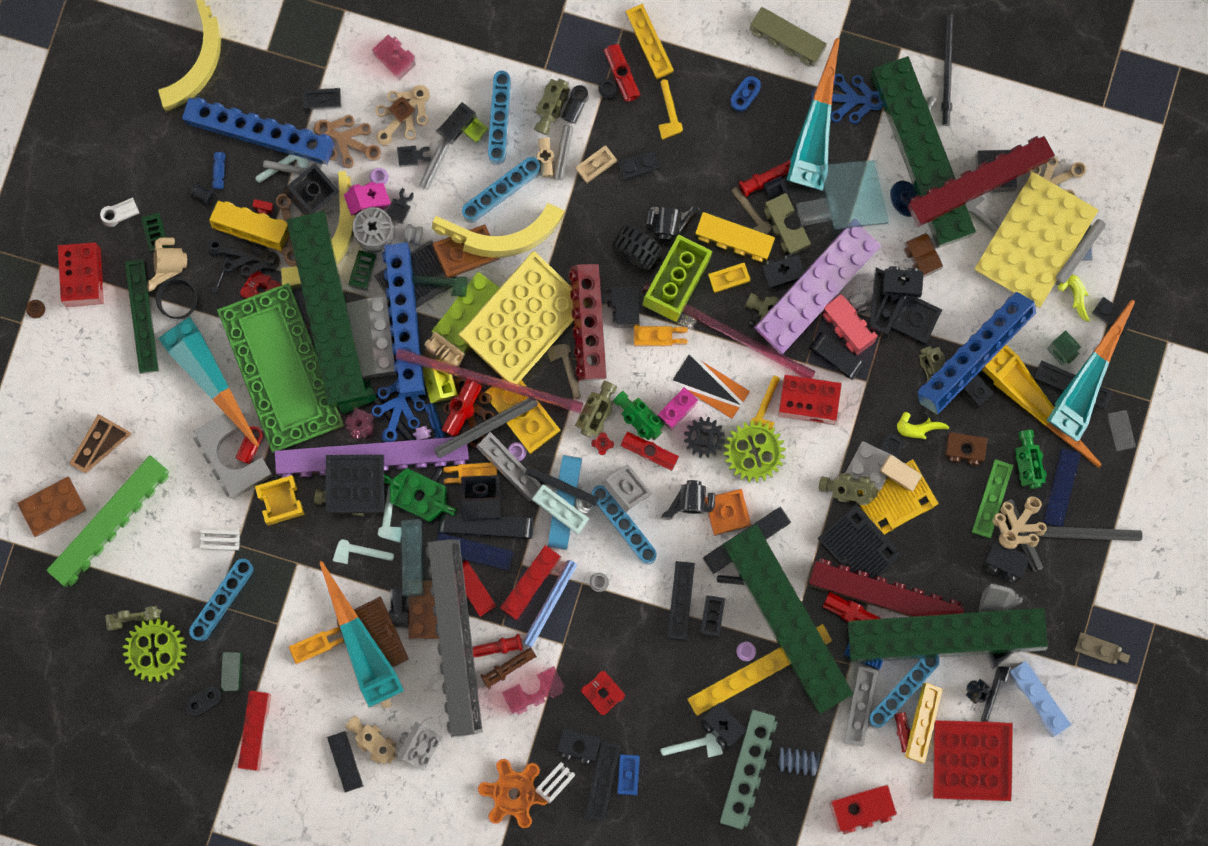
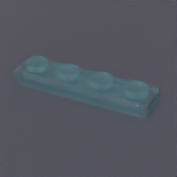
[401,519,423,597]

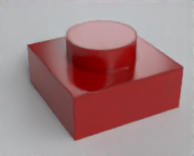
[252,199,275,215]

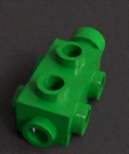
[613,391,665,441]
[1015,430,1046,489]

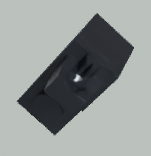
[601,286,640,328]

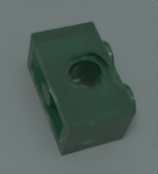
[1047,330,1081,366]

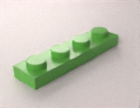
[972,459,1013,539]

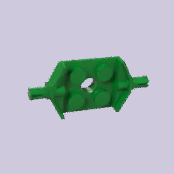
[384,468,457,522]

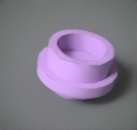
[369,168,389,185]
[413,426,432,440]
[507,442,526,461]
[737,642,756,661]

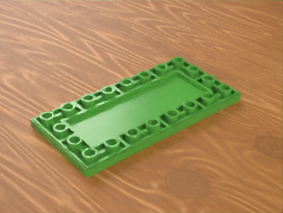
[217,283,344,453]

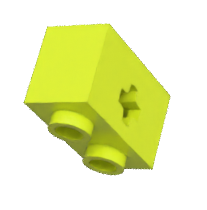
[423,359,457,403]

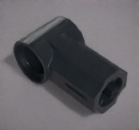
[561,85,589,124]
[389,589,409,627]

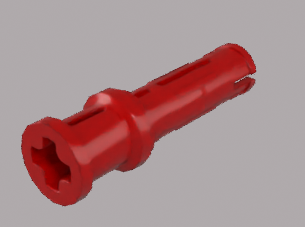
[738,160,791,197]
[473,634,523,658]

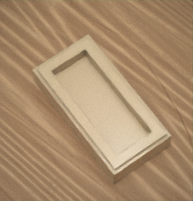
[879,455,922,492]

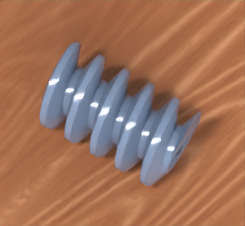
[779,747,820,776]

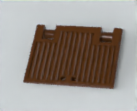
[337,596,409,668]

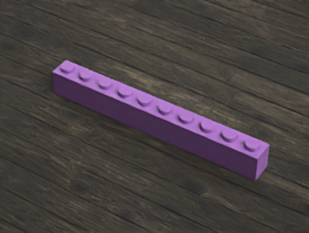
[275,437,469,478]

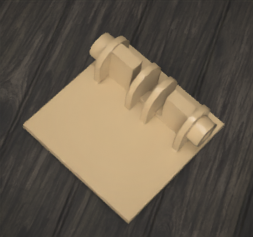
[423,331,465,377]

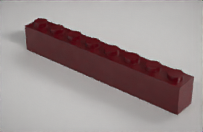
[907,136,1055,227]
[809,558,965,617]

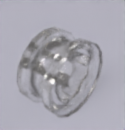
[678,314,697,330]

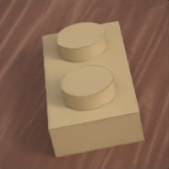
[575,145,617,184]

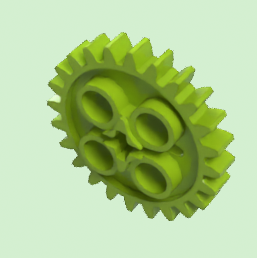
[724,420,786,483]
[123,619,187,682]

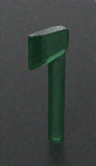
[412,275,468,297]

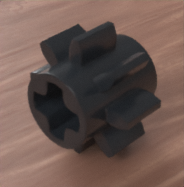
[965,679,990,704]

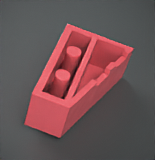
[822,294,878,356]

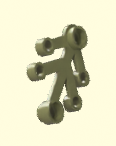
[105,606,162,631]

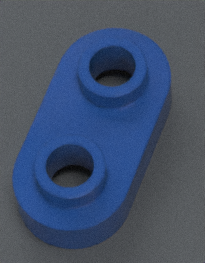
[731,76,761,111]

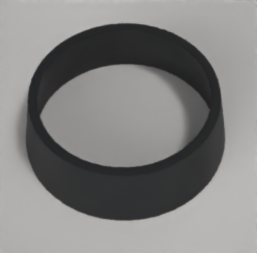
[155,277,197,319]

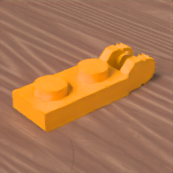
[634,326,687,346]
[443,463,497,485]
[288,627,344,665]

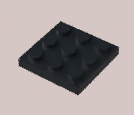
[326,454,384,513]

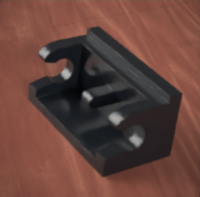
[436,102,477,145]

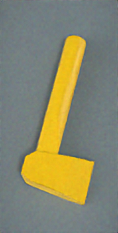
[659,80,683,140]
[750,375,780,430]

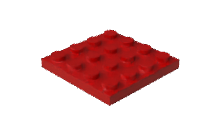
[933,720,1013,801]

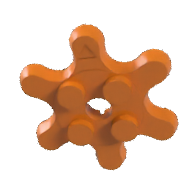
[478,759,550,828]

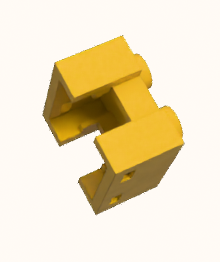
[255,475,305,526]

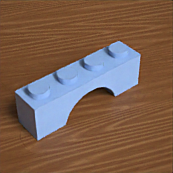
[1009,661,1071,737]

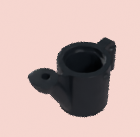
[646,207,701,242]
[661,480,716,520]

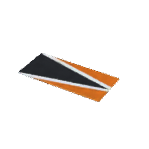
[672,354,750,419]

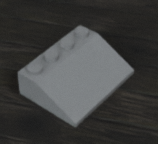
[346,296,397,379]

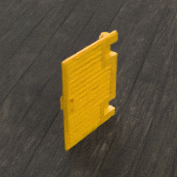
[858,460,939,534]

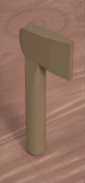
[732,187,772,234]
[547,344,581,399]

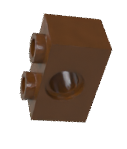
[945,432,988,466]

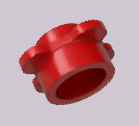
[591,432,614,455]

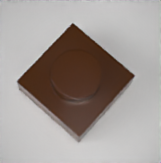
[388,96,415,124]

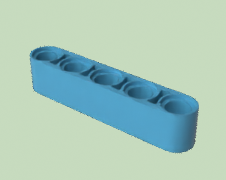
[488,70,511,165]
[462,157,540,223]
[548,455,582,550]
[592,485,657,565]
[189,559,253,641]
[869,657,940,728]

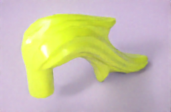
[1057,274,1090,322]
[897,412,949,439]

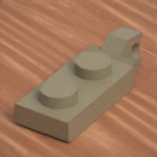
[1074,632,1130,664]

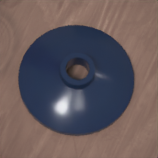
[890,180,917,217]

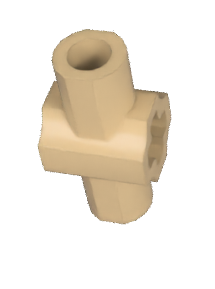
[537,138,554,177]

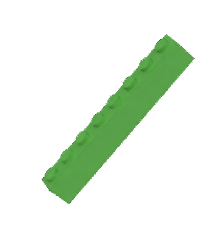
[46,455,170,587]

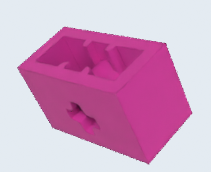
[344,182,391,216]
[658,387,698,431]

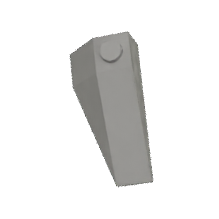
[978,584,1022,612]

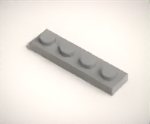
[476,432,542,501]
[844,666,878,747]

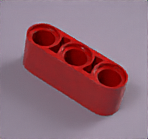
[462,560,496,617]

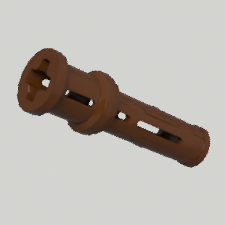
[480,647,537,690]

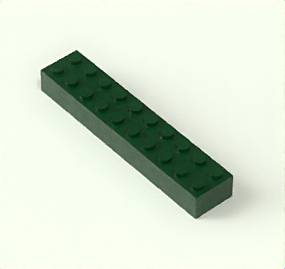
[870,56,976,249]
[286,211,368,408]
[722,524,854,714]
[848,608,1048,663]

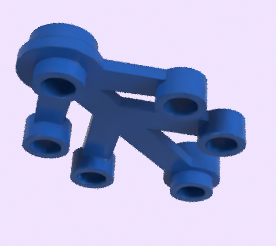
[811,74,883,124]
[371,372,425,443]

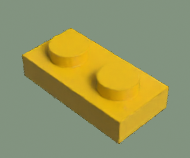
[708,263,750,293]

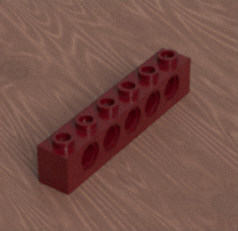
[569,264,607,381]

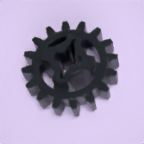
[684,417,725,459]

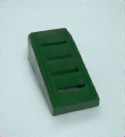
[141,213,169,254]
[348,250,377,291]

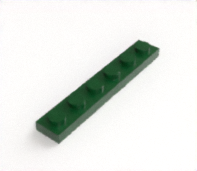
[125,259,159,374]

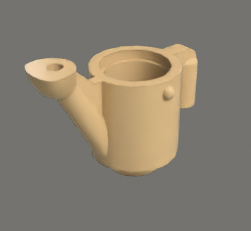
[148,237,187,292]

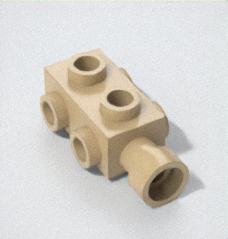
[345,715,397,765]

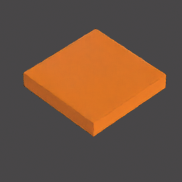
[705,489,751,536]

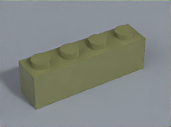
[750,6,827,67]

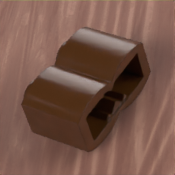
[904,233,943,278]

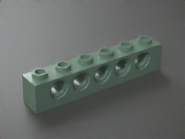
[720,710,777,830]

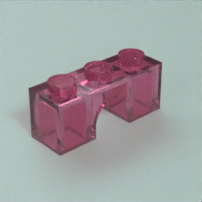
[502,666,565,716]

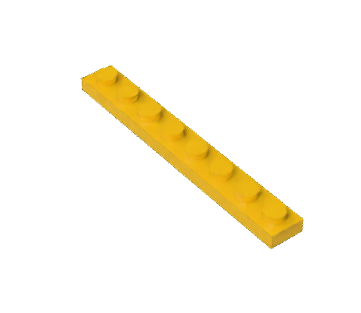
[687,624,832,716]

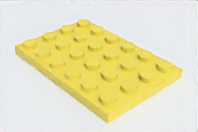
[974,172,1099,308]
[458,251,588,387]

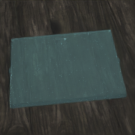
[820,160,889,229]

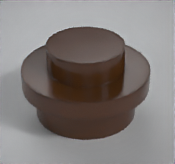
[26,300,46,319]

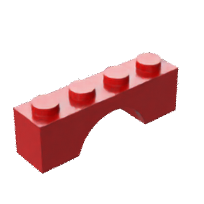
[500,545,561,621]
[238,690,271,772]

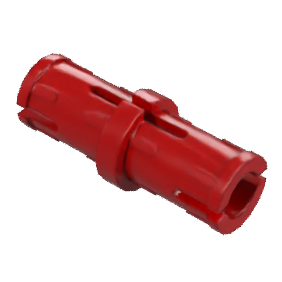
[894,712,911,753]

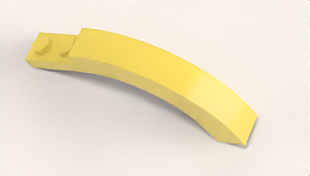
[158,0,221,112]
[281,171,356,289]
[432,203,565,258]

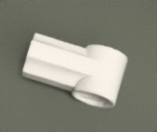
[100,198,140,227]

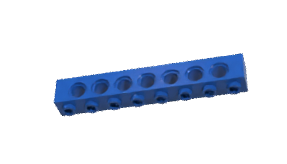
[182,97,335,165]
[382,242,425,397]
[917,291,1036,415]

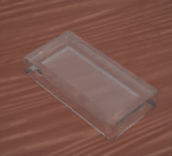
[1107,410,1136,452]

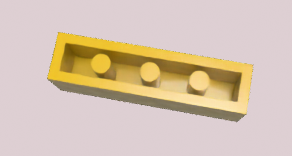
[209,201,290,251]
[695,212,775,262]

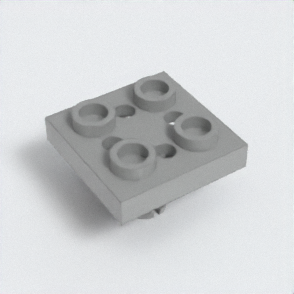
[397,722,442,771]

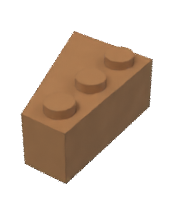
[69,414,132,474]

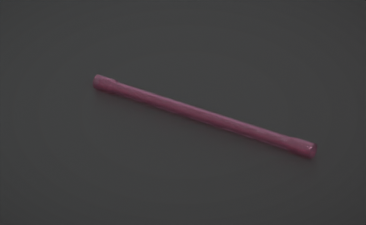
[642,282,816,378]
[395,348,583,413]

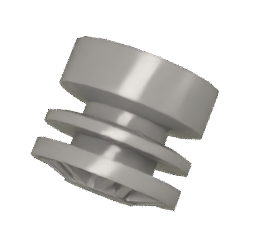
[353,207,395,253]

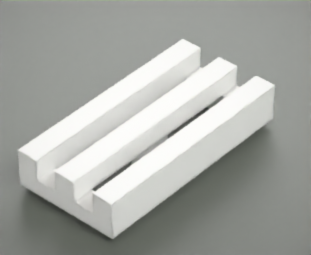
[200,529,240,551]
[535,762,575,804]

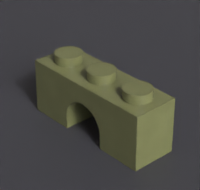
[763,193,811,255]

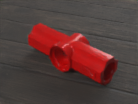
[604,44,640,102]
[442,379,482,437]
[620,431,679,471]
[822,592,882,622]

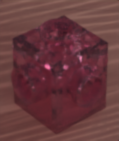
[345,408,374,439]

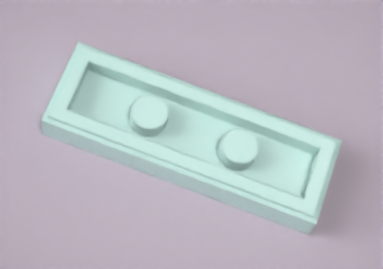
[532,484,590,534]

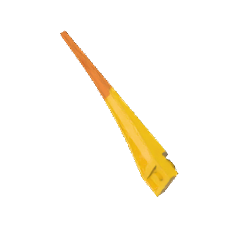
[982,345,1102,468]

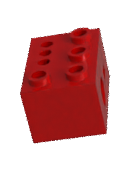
[58,242,104,307]
[778,375,842,425]
[829,784,897,835]

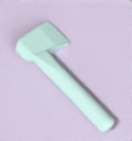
[255,155,308,183]
[378,486,402,543]
[333,539,394,564]
[661,733,723,758]

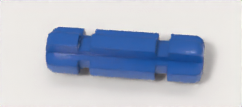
[212,152,225,189]
[425,403,446,439]

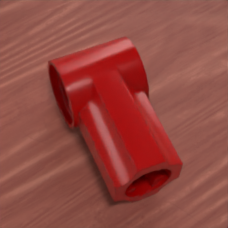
[235,426,265,464]

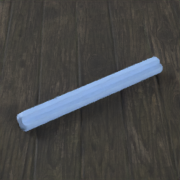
[523,560,577,647]

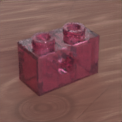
[372,34,416,80]

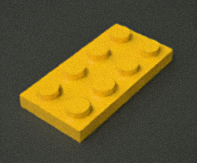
[485,379,561,454]

